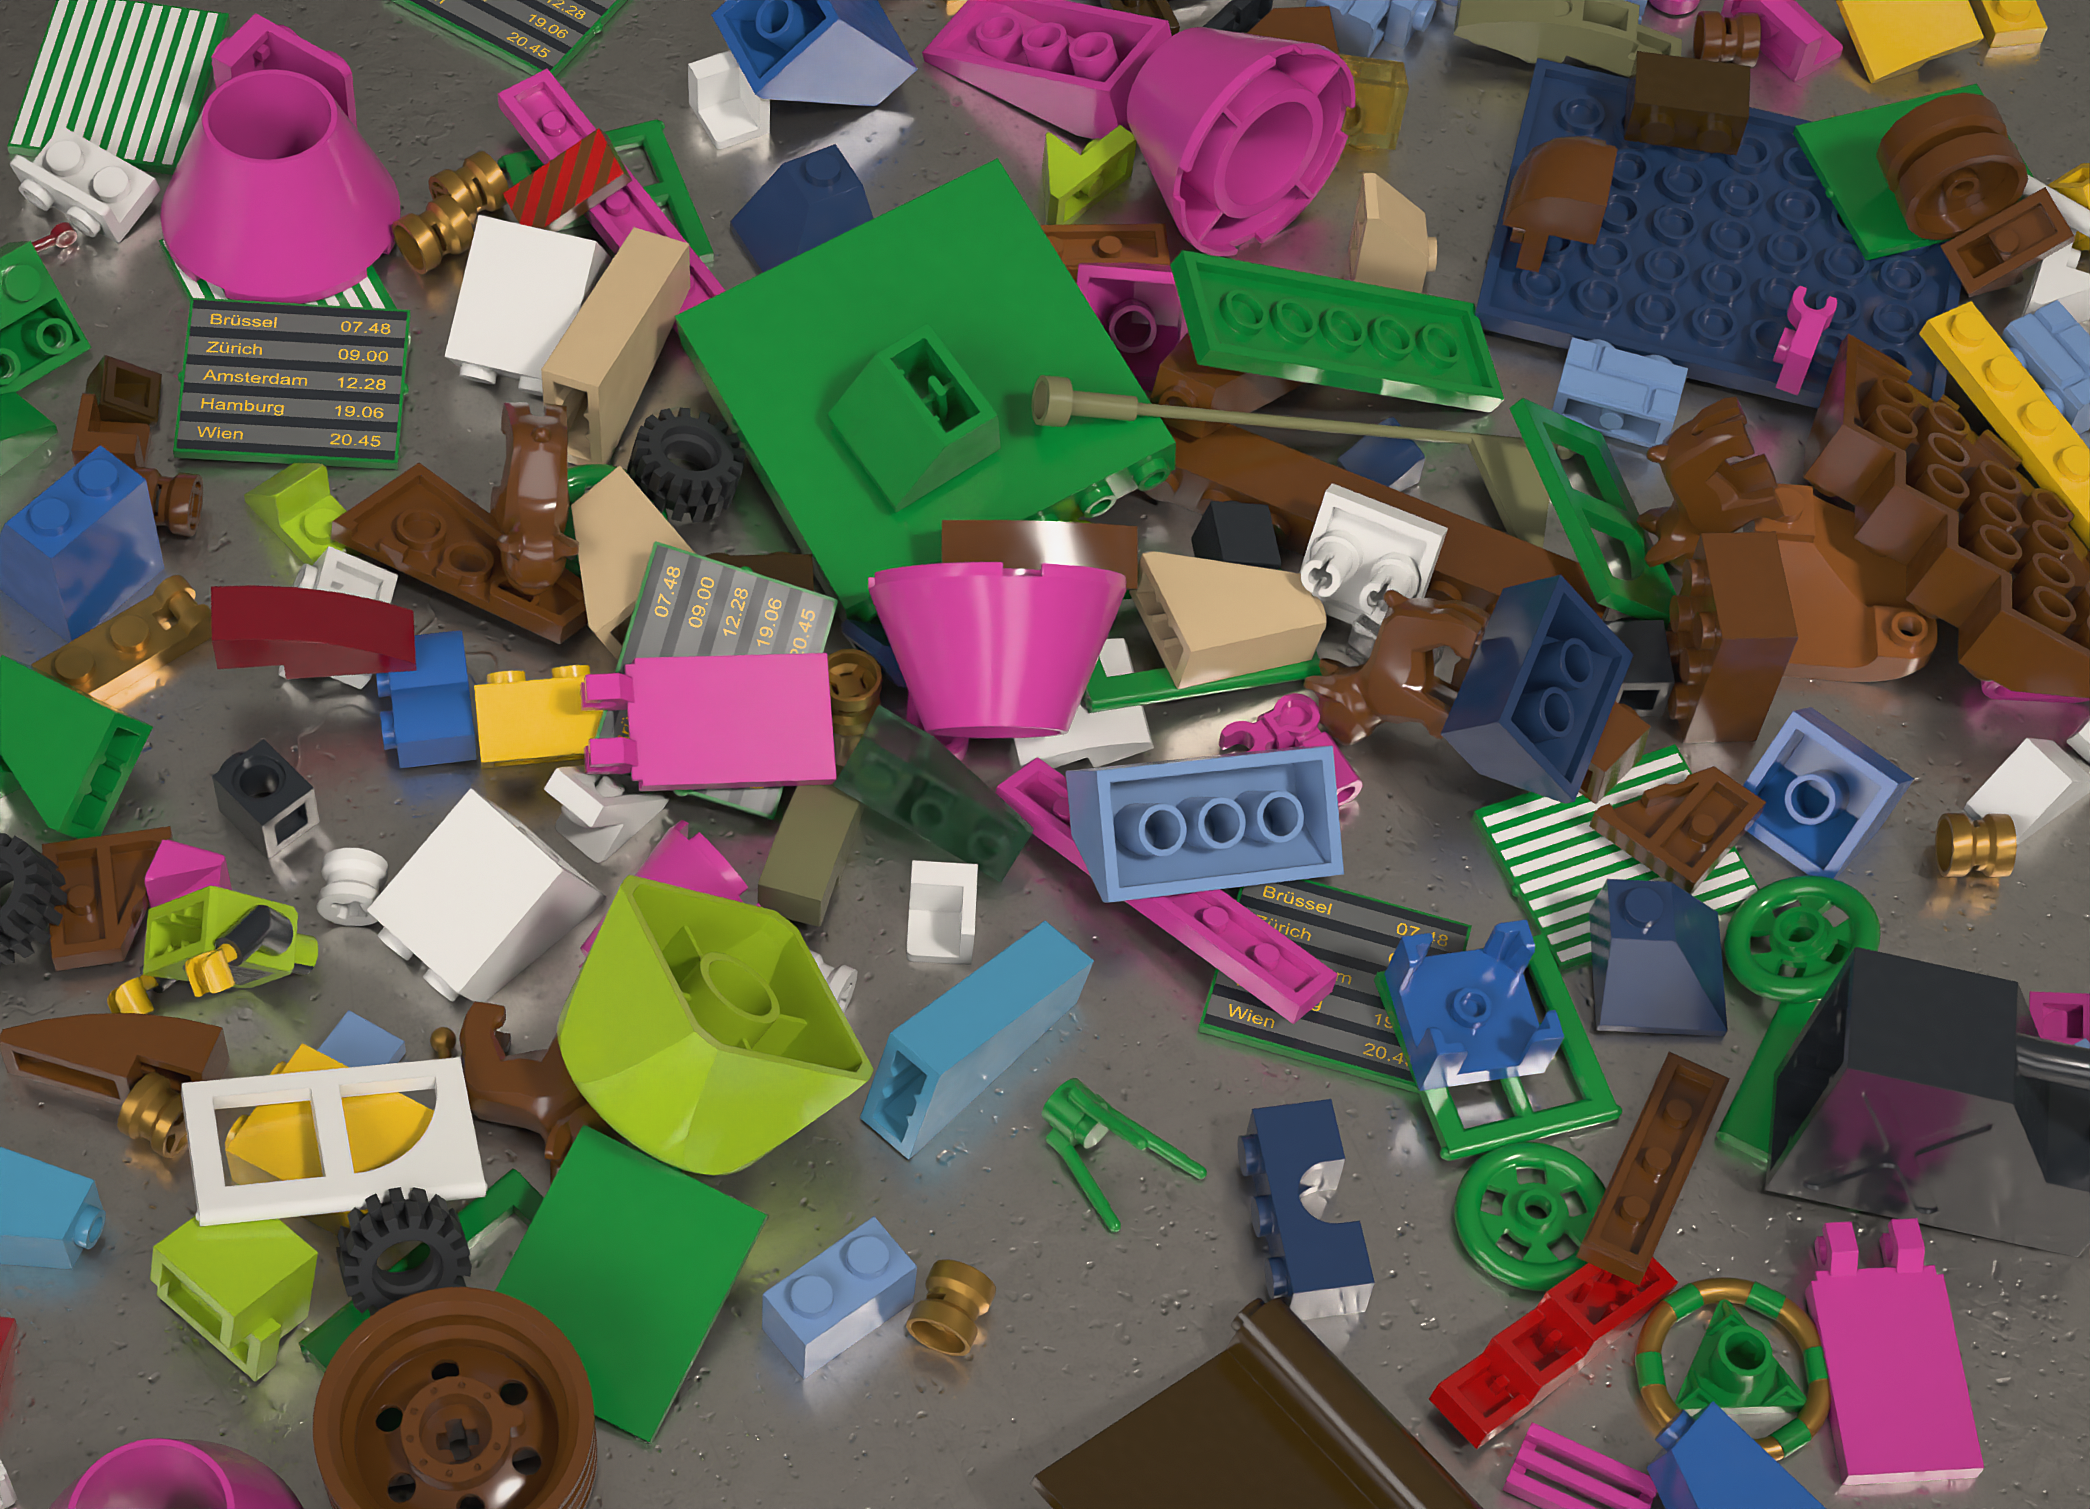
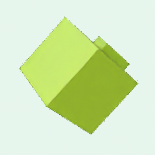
[150,1184,318,1382]

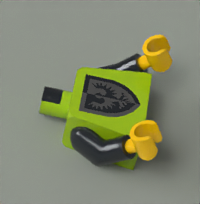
[107,886,318,1014]

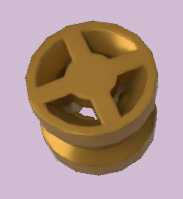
[117,1072,188,1158]

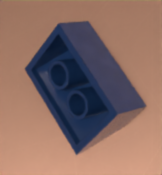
[1441,574,1634,804]

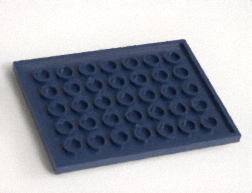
[1475,58,1961,408]

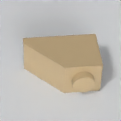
[1348,173,1437,293]

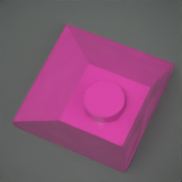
[1077,262,1188,391]

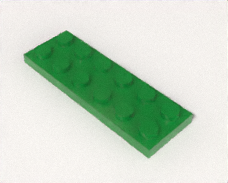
[1170,250,1504,413]

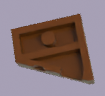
[1589,766,1766,895]
[42,826,174,971]

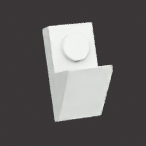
[2021,225,2090,323]
[544,765,669,863]

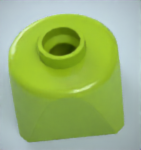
[557,874,874,1175]

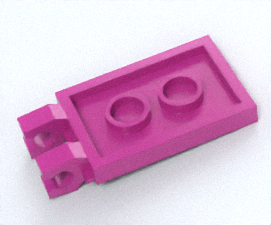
[580,653,836,791]
[1805,1218,1984,1485]

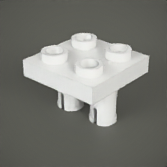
[1299,483,1448,634]

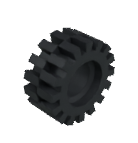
[627,407,746,523]
[0,833,67,965]
[336,1187,472,1316]

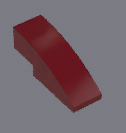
[211,585,417,679]

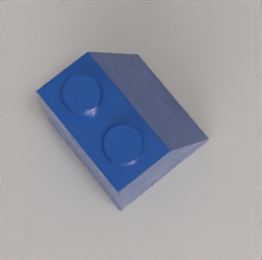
[711,0,918,106]
[0,445,165,643]

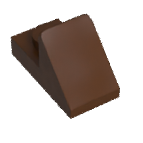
[1941,187,2075,297]

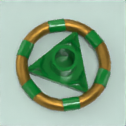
[1634,1277,1831,1461]

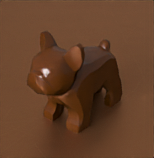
[1637,397,1785,572]
[490,402,579,596]
[1304,589,1491,746]
[459,1001,629,1185]

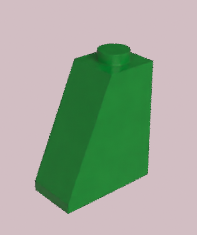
[0,655,153,839]

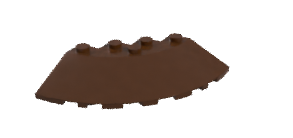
[1803,333,2090,699]

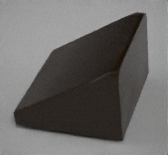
[85,355,162,428]

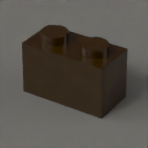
[1624,51,1751,156]

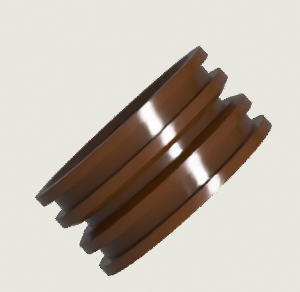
[313,1287,597,1509]

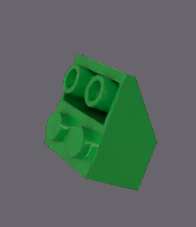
[0,241,92,394]
[827,322,1001,513]

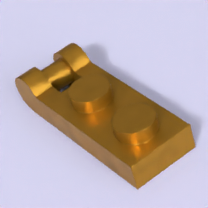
[31,575,212,701]

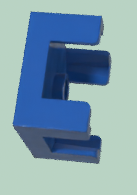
[1384,919,1564,1091]

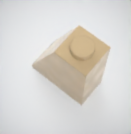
[571,465,696,660]
[1129,551,1327,690]

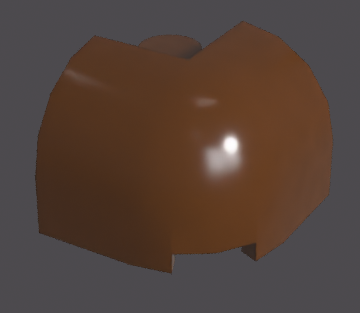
[1502,136,1617,273]

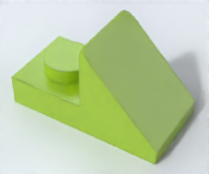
[1042,125,1137,225]
[244,463,361,566]

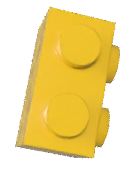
[474,665,603,769]

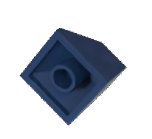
[730,144,874,274]
[1589,879,1728,1036]

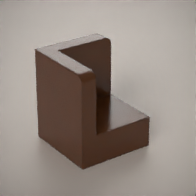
[71,393,152,470]

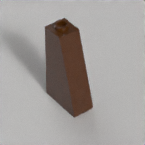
[1150,332,1307,439]

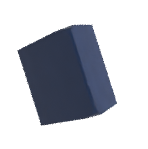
[1336,416,1425,492]
[840,619,907,688]

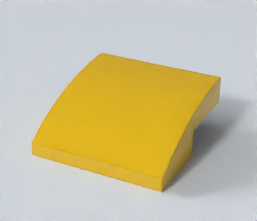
[1836,0,1984,84]

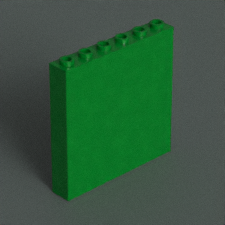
[675,158,1176,625]

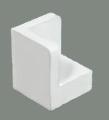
[688,50,770,149]
[906,860,978,965]

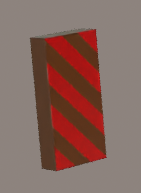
[503,128,632,232]

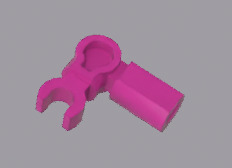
[1219,693,1363,807]

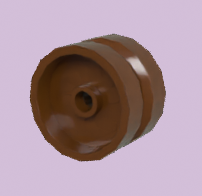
[1876,93,2028,240]

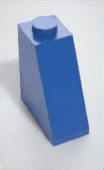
[1646,1402,1826,1509]

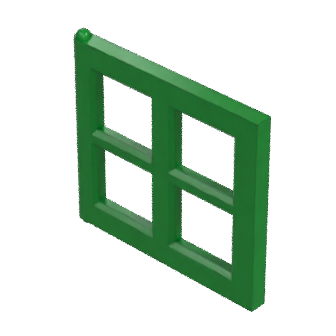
[497,119,714,263]
[1374,934,1622,1161]

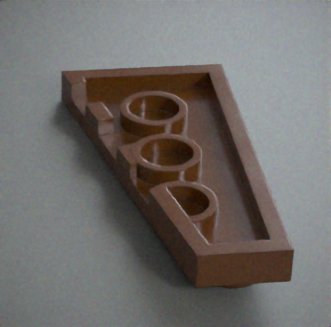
[331,463,588,644]

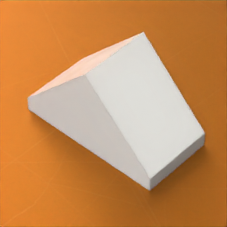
[1963,738,2090,846]

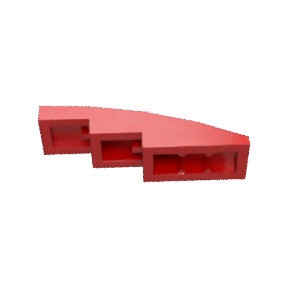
[1429,1256,1678,1450]

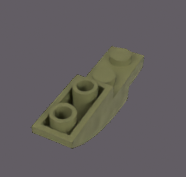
[1453,0,1682,78]

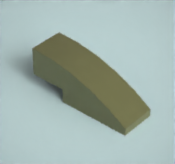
[758,764,874,927]

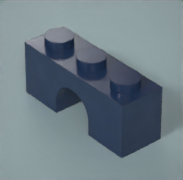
[1237,1099,1375,1320]

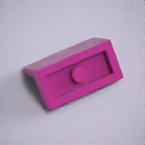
[1721,0,1843,83]

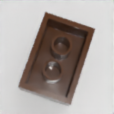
[1665,531,1799,744]

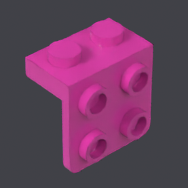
[211,13,358,130]

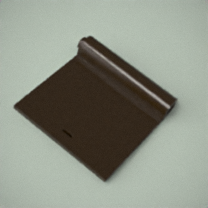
[1030,1298,1483,1509]

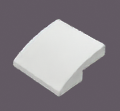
[1014,638,1154,769]

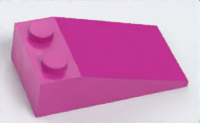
[922,0,1172,139]

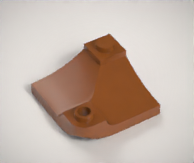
[1743,483,1937,682]

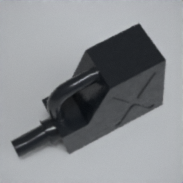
[1765,947,2090,1257]

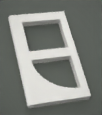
[181,1057,487,1227]

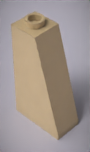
[541,227,690,465]

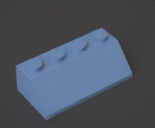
[1066,746,1344,902]

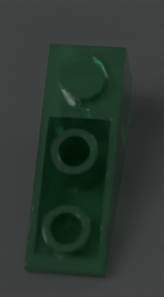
[833,705,1034,882]

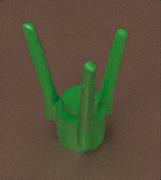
[1041,1078,1207,1232]

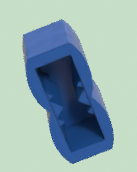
[376,630,477,768]

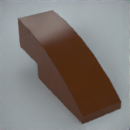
[942,520,1138,590]
[0,1013,230,1106]

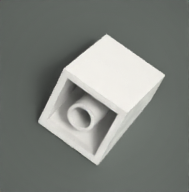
[445,215,613,396]
[367,788,606,1002]

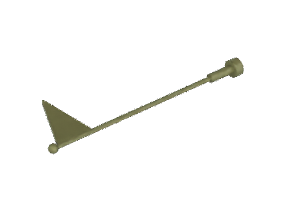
[1032,375,1576,548]

